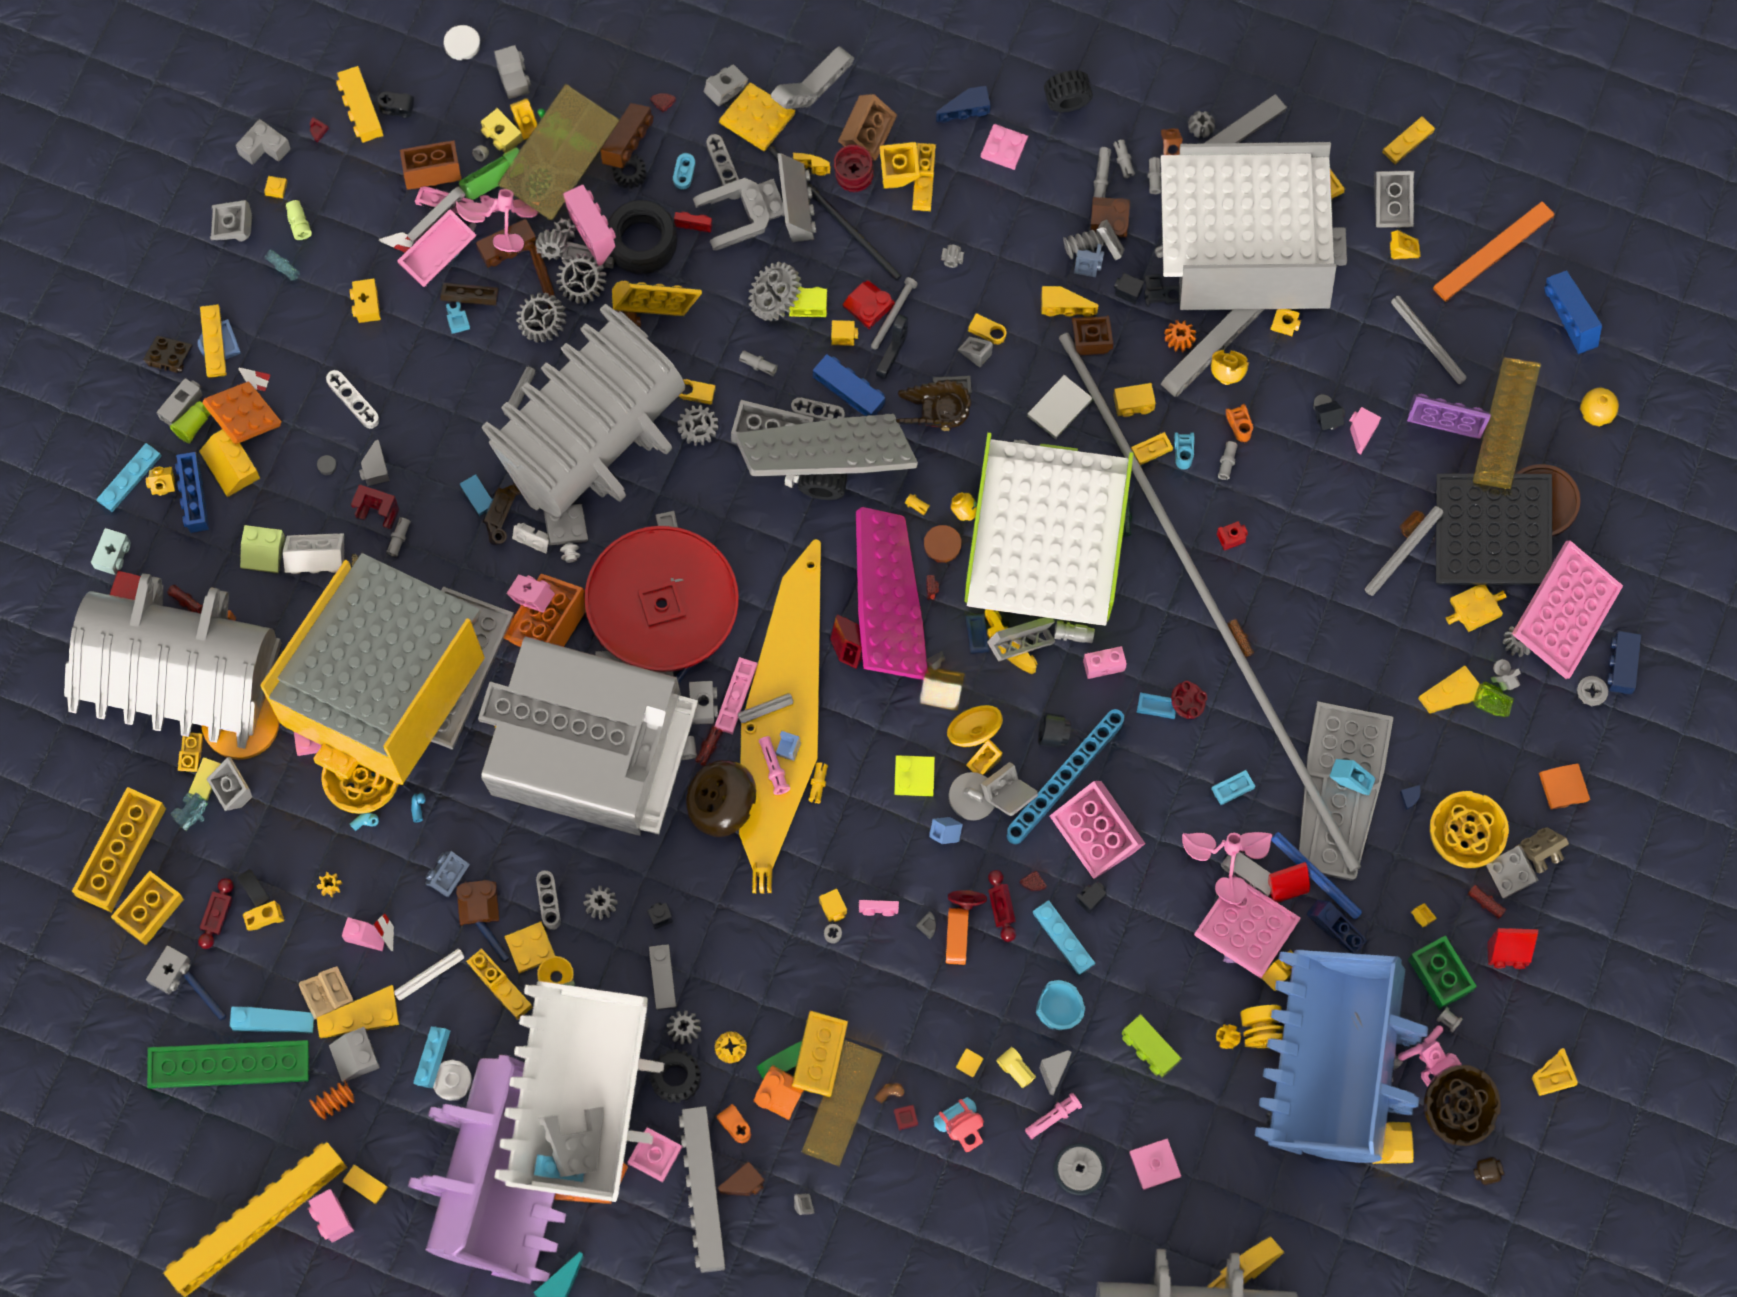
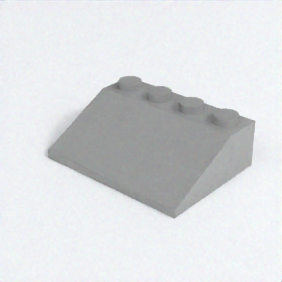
[778,153,817,242]

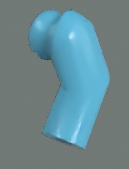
[350,813,379,831]

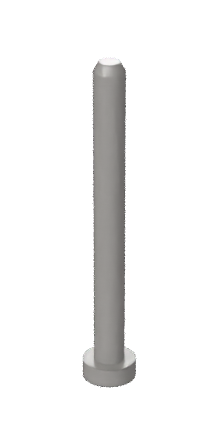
[871,277,918,350]

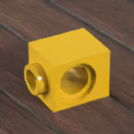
[1271,309,1301,336]
[832,320,858,346]
[819,889,847,922]

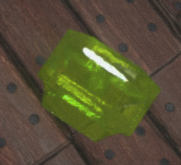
[1473,681,1514,717]

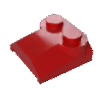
[842,280,895,329]

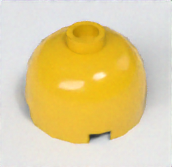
[1211,350,1249,385]
[1580,388,1619,426]

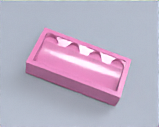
[397,209,476,287]

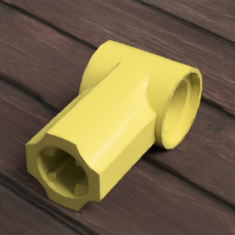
[996,1047,1036,1088]

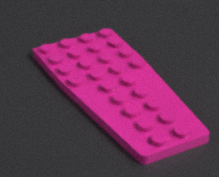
[856,507,928,680]

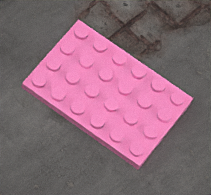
[1512,541,1623,679]

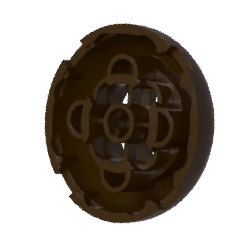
[686,760,756,837]
[1424,1065,1501,1146]

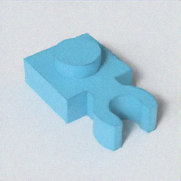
[446,302,470,334]

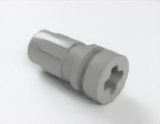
[1054,620,1095,643]

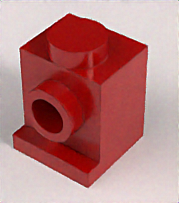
[1216,521,1248,551]

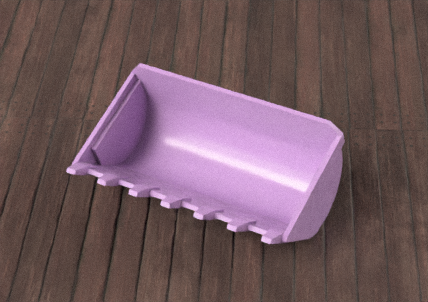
[408,1055,566,1284]

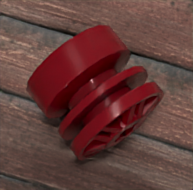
[834,145,874,192]

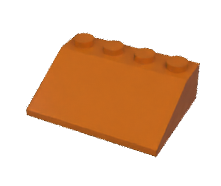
[504,574,586,647]

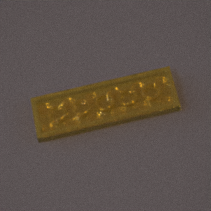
[802,1040,882,1167]

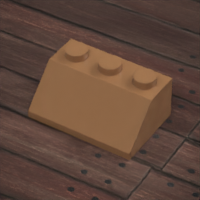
[838,94,897,161]

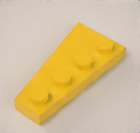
[317,985,399,1039]

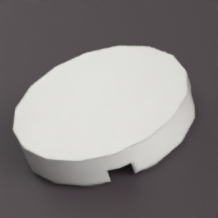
[444,25,480,60]
[433,1060,472,1101]

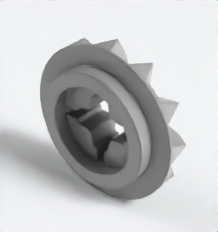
[1577,676,1608,707]

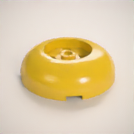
[322,764,399,814]
[1430,791,1509,868]

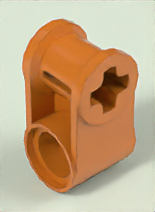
[1226,404,1253,442]
[716,1104,751,1144]

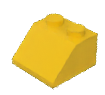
[880,142,920,189]

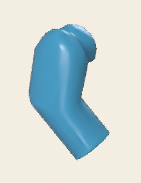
[411,793,426,822]

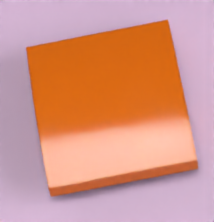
[1539,764,1590,809]

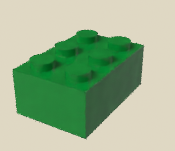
[1408,935,1477,1010]

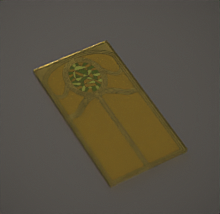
[498,84,620,221]

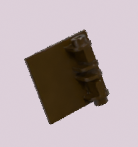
[143,336,192,373]

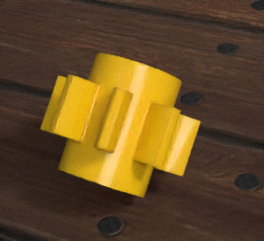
[317,872,342,898]
[1216,1024,1241,1049]

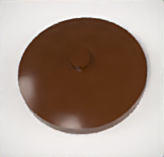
[1516,464,1580,537]

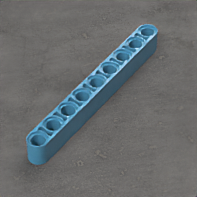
[1007,709,1124,844]

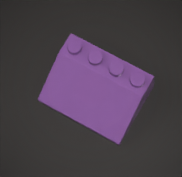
[1407,394,1491,439]

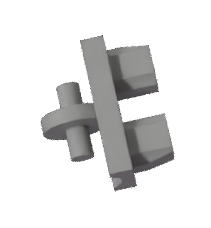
[1491,659,1521,691]

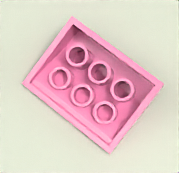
[1050,781,1145,879]

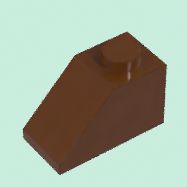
[718,1161,765,1196]

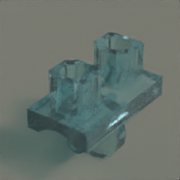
[171,793,208,831]

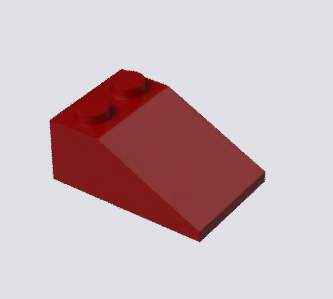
[1487,928,1538,969]

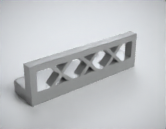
[987,617,1055,661]

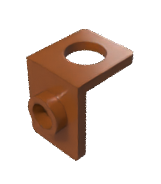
[1161,129,1182,155]

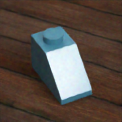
[1330,759,1376,795]

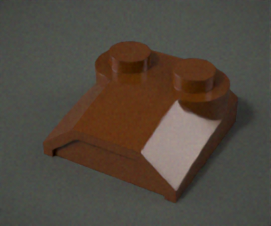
[1090,197,1130,237]
[1072,316,1113,355]
[456,880,500,926]

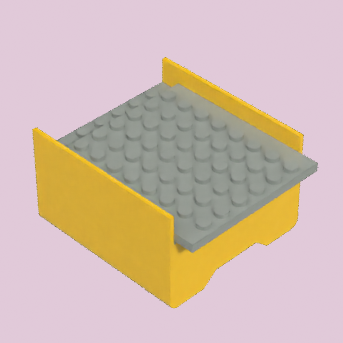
[260,553,485,785]

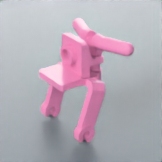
[1398,1025,1462,1087]

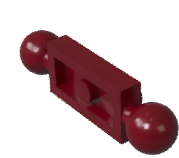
[988,870,1016,942]
[198,878,234,949]

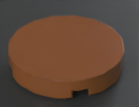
[924,525,961,563]

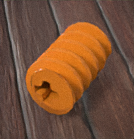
[309,1080,355,1120]

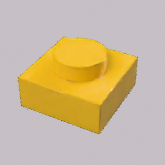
[264,176,287,198]
[1411,903,1437,927]

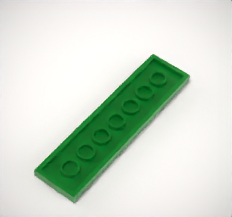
[147,1040,309,1088]

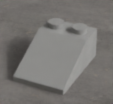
[1374,171,1414,227]

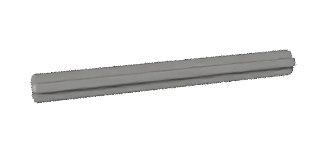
[1391,296,1467,384]
[1365,506,1443,596]

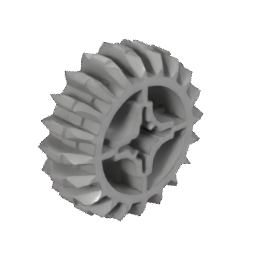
[556,253,606,303]
[516,293,567,343]

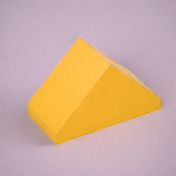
[966,739,1003,775]

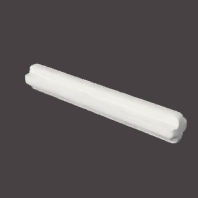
[394,949,464,1000]

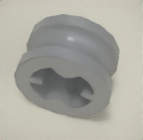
[824,924,842,943]

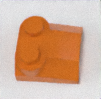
[754,1065,804,1120]

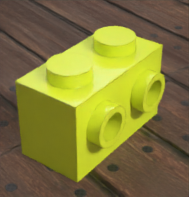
[789,287,827,317]

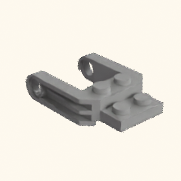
[693,178,784,250]

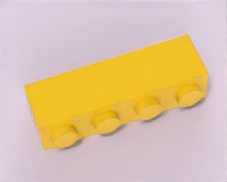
[336,66,383,143]

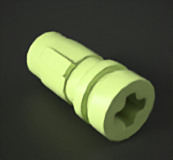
[286,200,312,240]

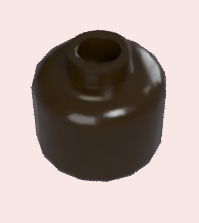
[1473,1156,1505,1185]

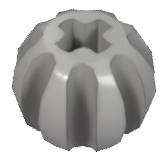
[1188,111,1215,138]

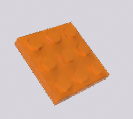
[202,381,282,444]

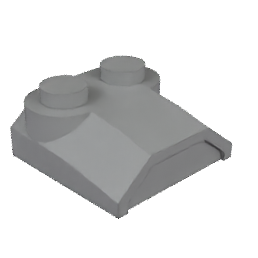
[210,200,252,241]

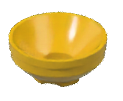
[537,956,574,985]

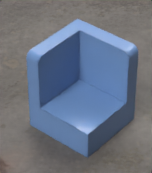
[776,731,801,761]
[929,817,963,844]

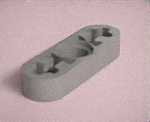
[791,398,845,421]

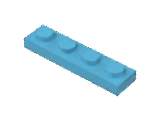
[97,443,161,512]
[1033,900,1095,976]

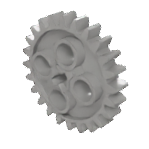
[748,262,802,321]

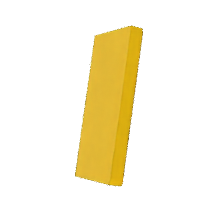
[792,1011,848,1097]

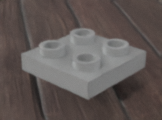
[1486,846,1539,898]

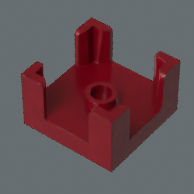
[351,484,399,529]

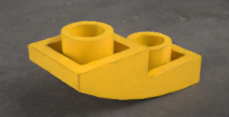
[793,153,830,176]
[178,733,203,772]

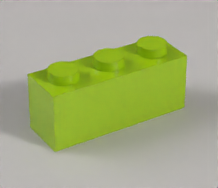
[1122,1014,1181,1078]

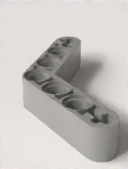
[771,46,854,109]

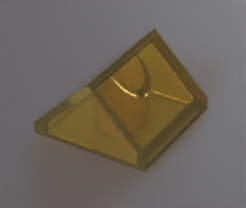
[920,666,965,711]

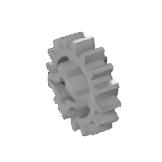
[678,405,718,446]

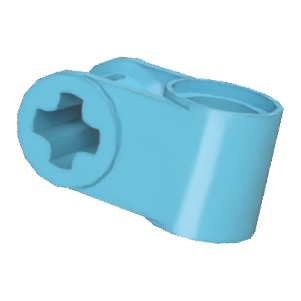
[1174,432,1194,470]

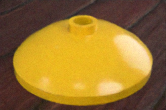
[947,705,1003,747]

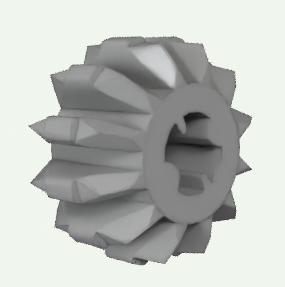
[535,229,567,260]
[1503,626,1531,657]
[584,886,618,920]
[667,1010,701,1045]

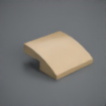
[298,966,354,1020]

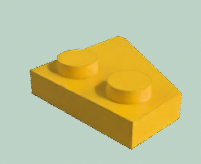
[1532,1048,1578,1096]

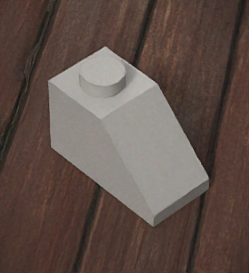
[359,440,390,486]

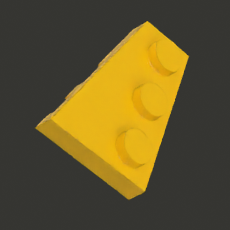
[1418,666,1488,713]

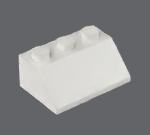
[283,533,344,574]

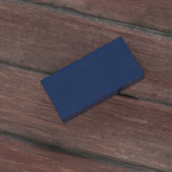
[965,614,990,654]

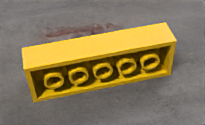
[72,787,166,913]

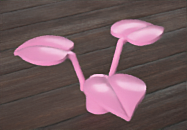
[456,189,539,252]
[1182,832,1272,904]

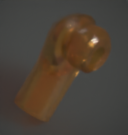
[874,1083,905,1104]

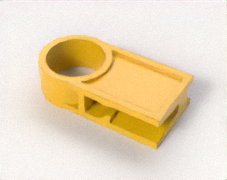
[968,313,1006,344]
[679,379,715,405]

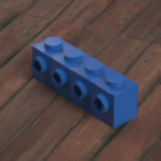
[175,452,209,533]

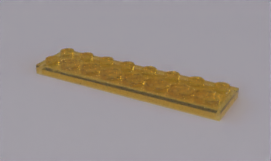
[1473,357,1541,489]

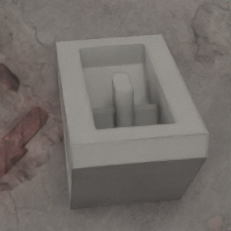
[958,337,993,368]

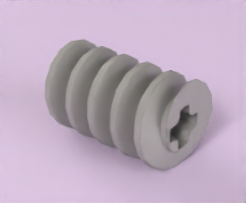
[1063,228,1104,259]

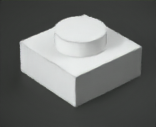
[785,475,800,488]

